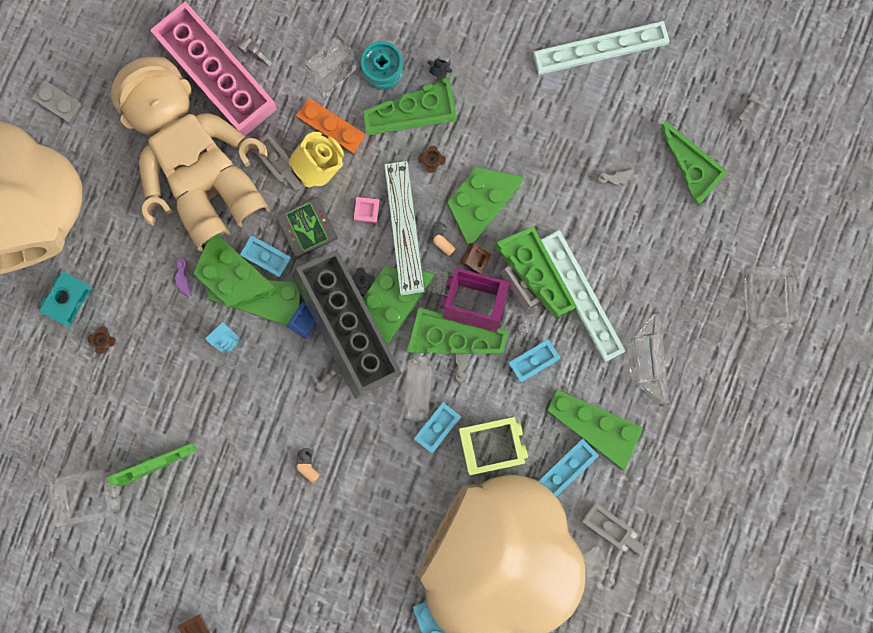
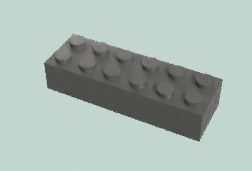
[292,250,402,399]

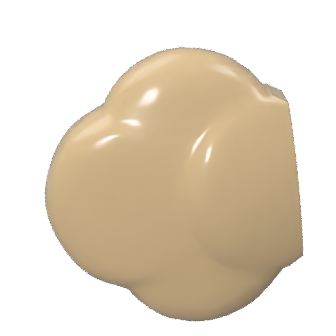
[0,121,83,274]
[417,475,586,633]

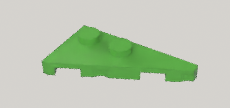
[661,121,728,206]
[107,443,197,487]

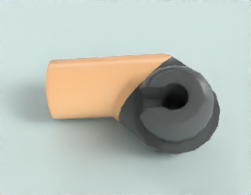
[431,222,455,256]
[297,448,320,484]

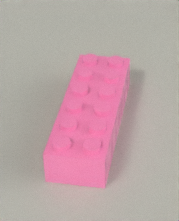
[150,1,277,136]

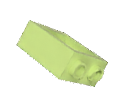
[459,417,528,476]

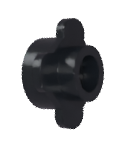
[427,58,452,78]
[352,267,376,295]

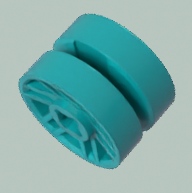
[361,41,403,90]

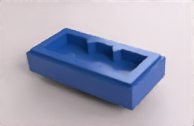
[286,300,316,339]

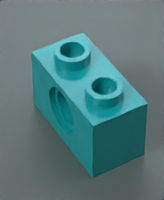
[39,271,93,327]

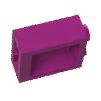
[440,268,510,332]

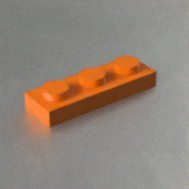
[296,98,366,154]

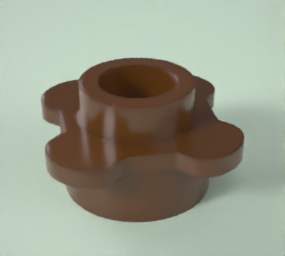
[418,146,446,173]
[88,326,116,354]

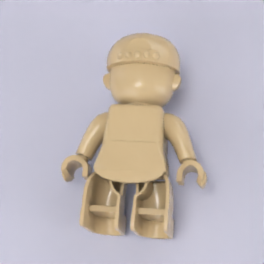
[110,56,271,252]

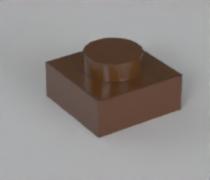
[460,243,491,274]
[178,614,210,633]

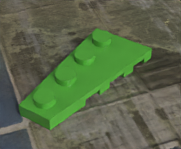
[363,77,457,135]
[493,226,577,318]
[207,280,301,325]
[407,308,509,354]
[547,389,643,471]

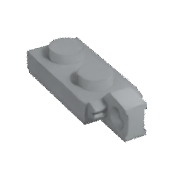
[252,132,305,190]
[581,502,645,555]

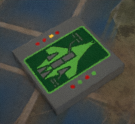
[276,197,338,258]

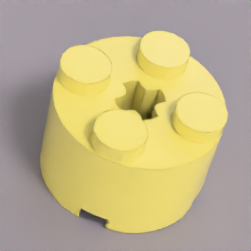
[289,132,344,187]

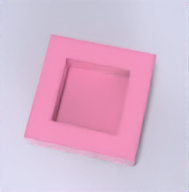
[354,197,380,224]

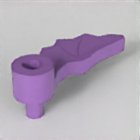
[174,259,192,297]

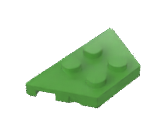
[447,167,525,246]
[193,234,275,307]
[363,267,436,346]

